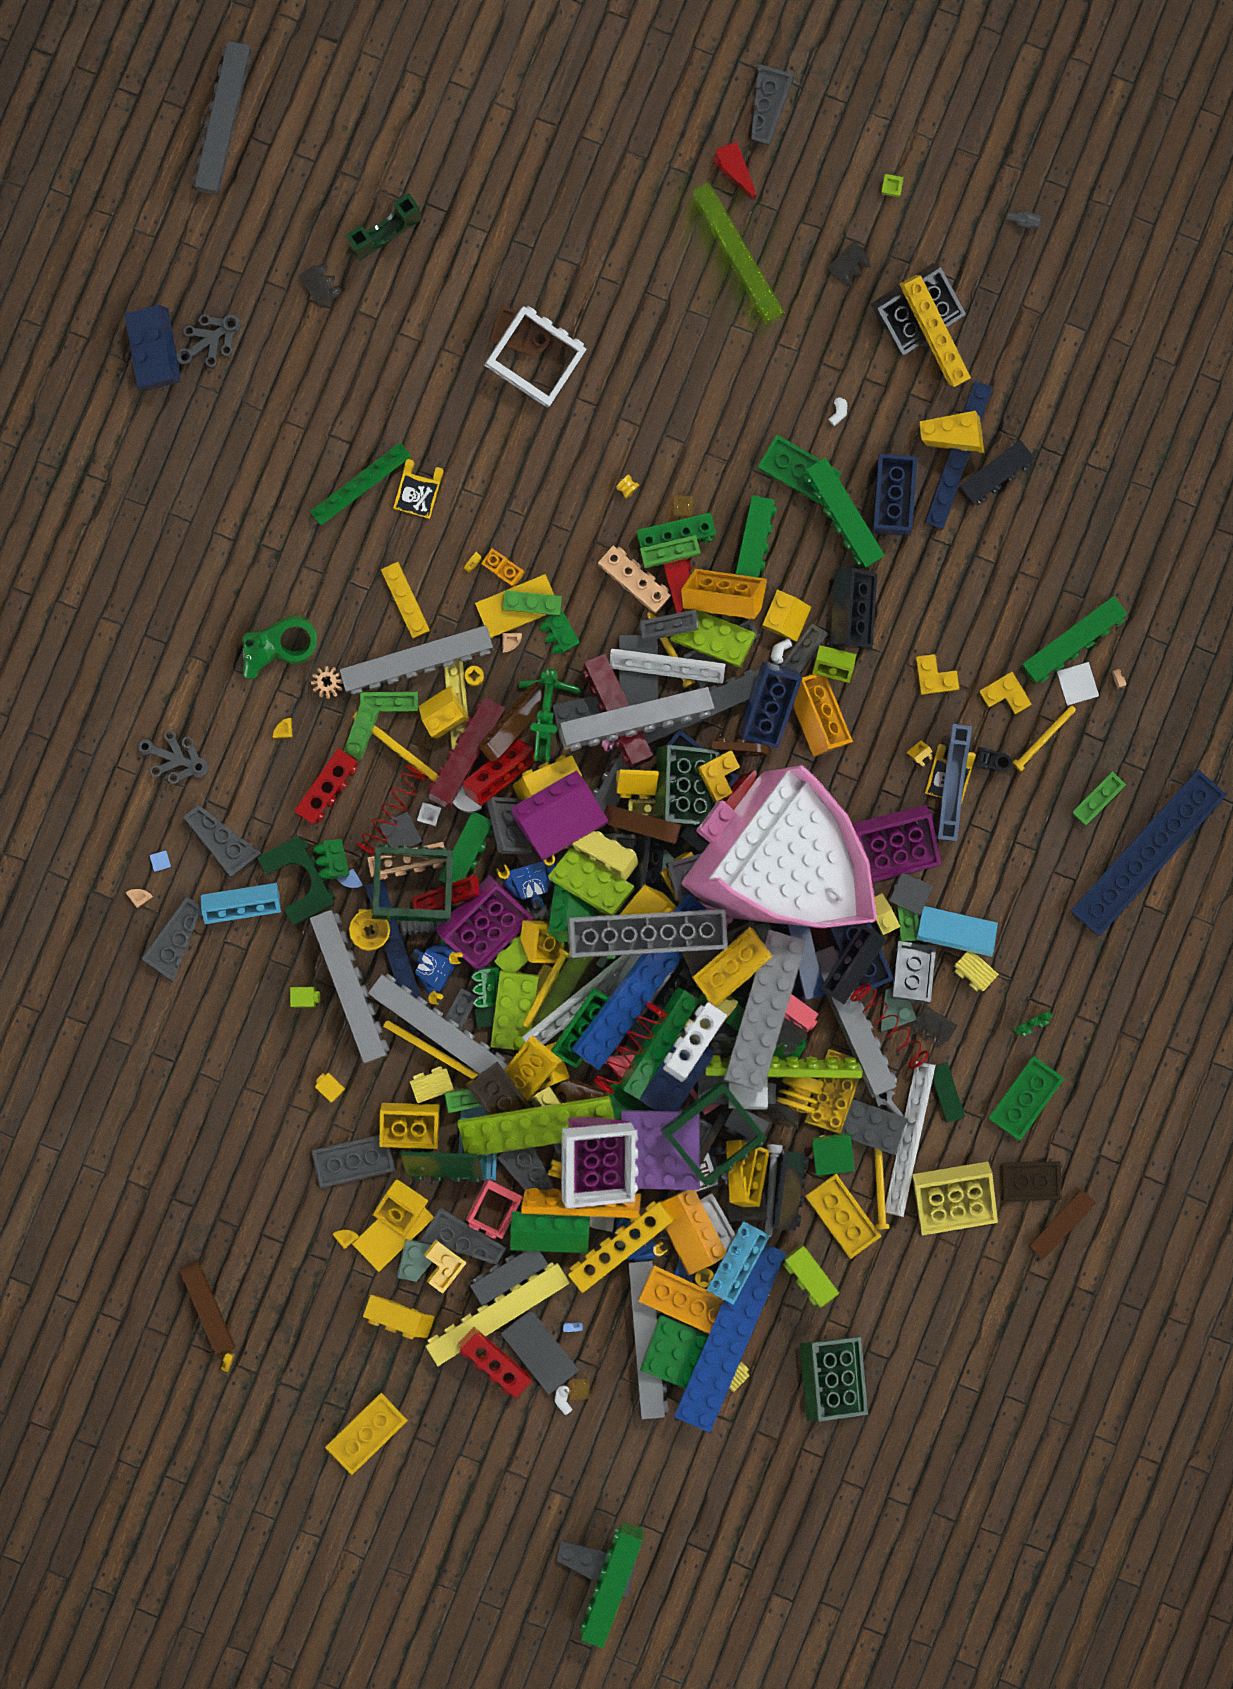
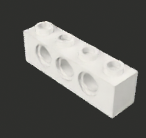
[663,1002,727,1082]

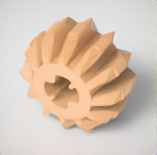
[311,666,343,699]

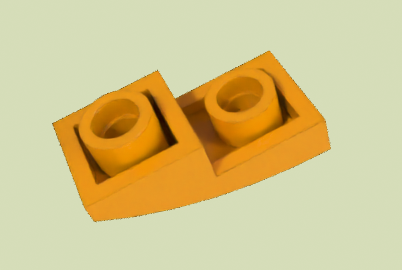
[481,548,525,587]

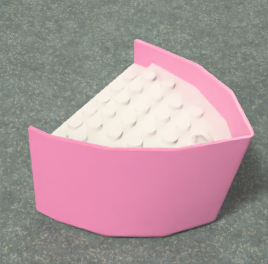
[681,765,877,928]

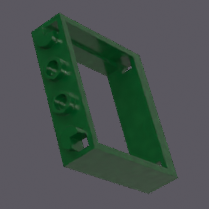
[372,844,453,923]
[660,1081,767,1187]

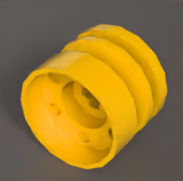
[349,909,390,951]
[776,1077,824,1114]

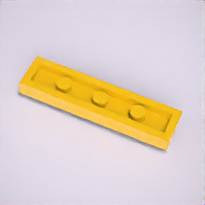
[381,562,430,639]

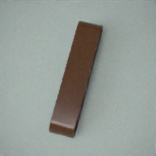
[478,682,545,761]
[604,804,681,844]
[180,1261,235,1356]

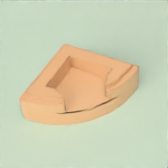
[503,633,522,653]
[1112,669,1126,689]
[126,889,153,908]

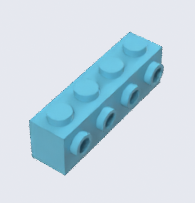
[201,883,281,924]
[707,1221,770,1305]

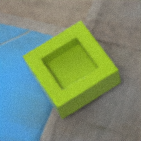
[881,174,904,197]

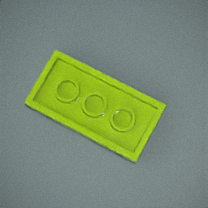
[670,609,756,668]
[548,848,634,915]
[490,971,538,1050]

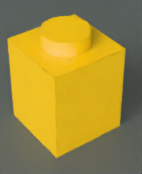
[315,1073,346,1103]

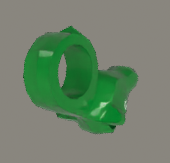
[242,615,318,680]

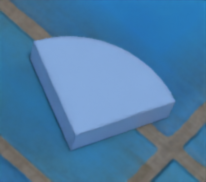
[337,869,363,888]
[563,1322,583,1332]

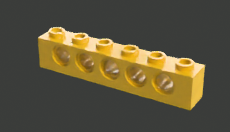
[899,275,971,387]
[568,1201,675,1293]

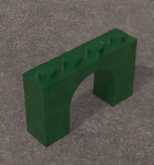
[346,193,422,262]
[257,836,336,926]

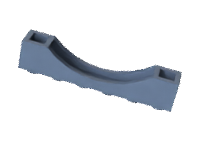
[937,724,972,841]

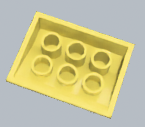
[912,1162,998,1235]

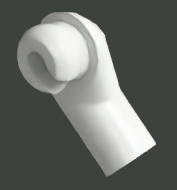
[828,397,847,426]
[771,638,793,665]
[555,1386,573,1415]

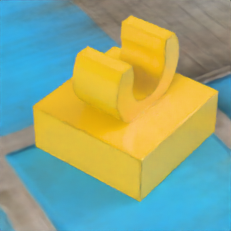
[906,741,933,766]

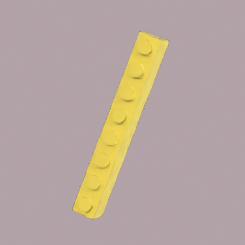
[426,1262,570,1366]

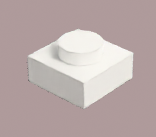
[417,802,441,827]

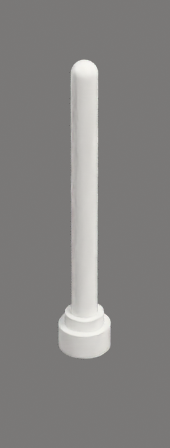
[765,1144,783,1238]

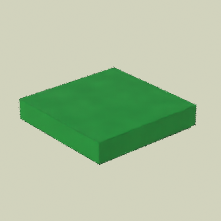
[812,1133,855,1176]

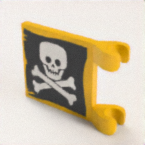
[393,459,444,519]
[925,744,976,804]

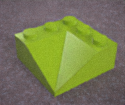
[782,1244,839,1307]

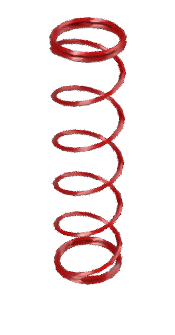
[356,764,428,856]
[850,983,929,1069]
[593,1001,667,1094]

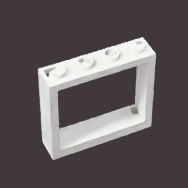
[484,306,586,408]
[562,1123,638,1208]

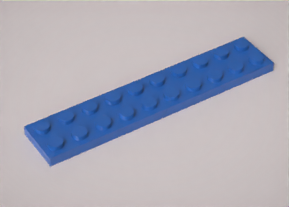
[571,893,708,1070]
[674,1244,786,1433]

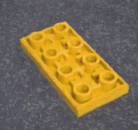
[804,1049,859,1134]

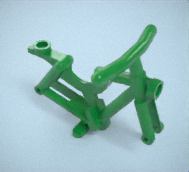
[518,669,581,762]

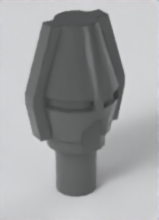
[1007,211,1042,228]

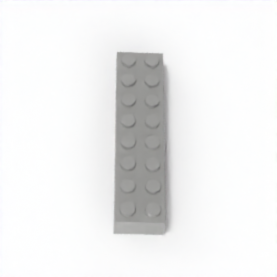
[568,909,728,957]
[310,910,390,1064]
[724,930,806,1092]

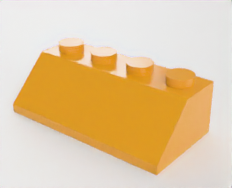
[681,569,767,619]
[793,674,853,757]
[661,1190,727,1275]

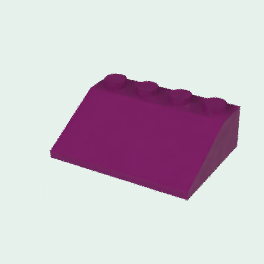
[511,770,609,860]
[852,805,941,882]
[435,875,534,970]
[568,1117,630,1193]

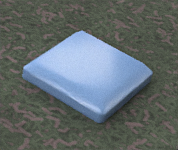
[150,851,171,872]

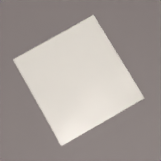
[1057,662,1099,705]

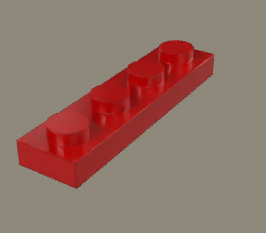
[412,875,480,910]

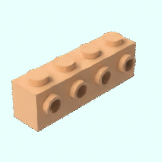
[598,546,671,615]
[368,842,446,880]

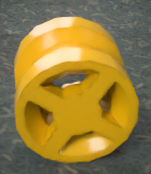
[616,475,640,499]
[465,666,484,687]
[548,1159,562,1179]
[695,1268,714,1287]

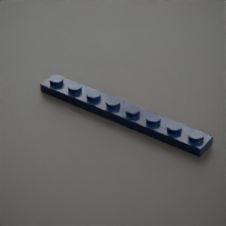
[925,381,993,530]
[365,879,421,1031]

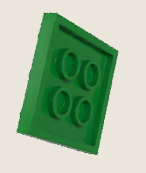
[640,1315,708,1389]

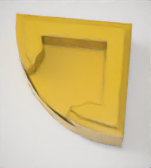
[464,552,482,573]
[273,718,293,738]
[332,1230,360,1249]
[221,1352,235,1372]

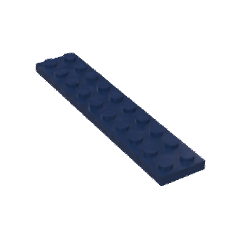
[1070,769,1227,937]

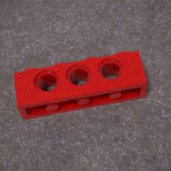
[462,738,537,806]
[294,748,359,826]
[458,1326,532,1398]

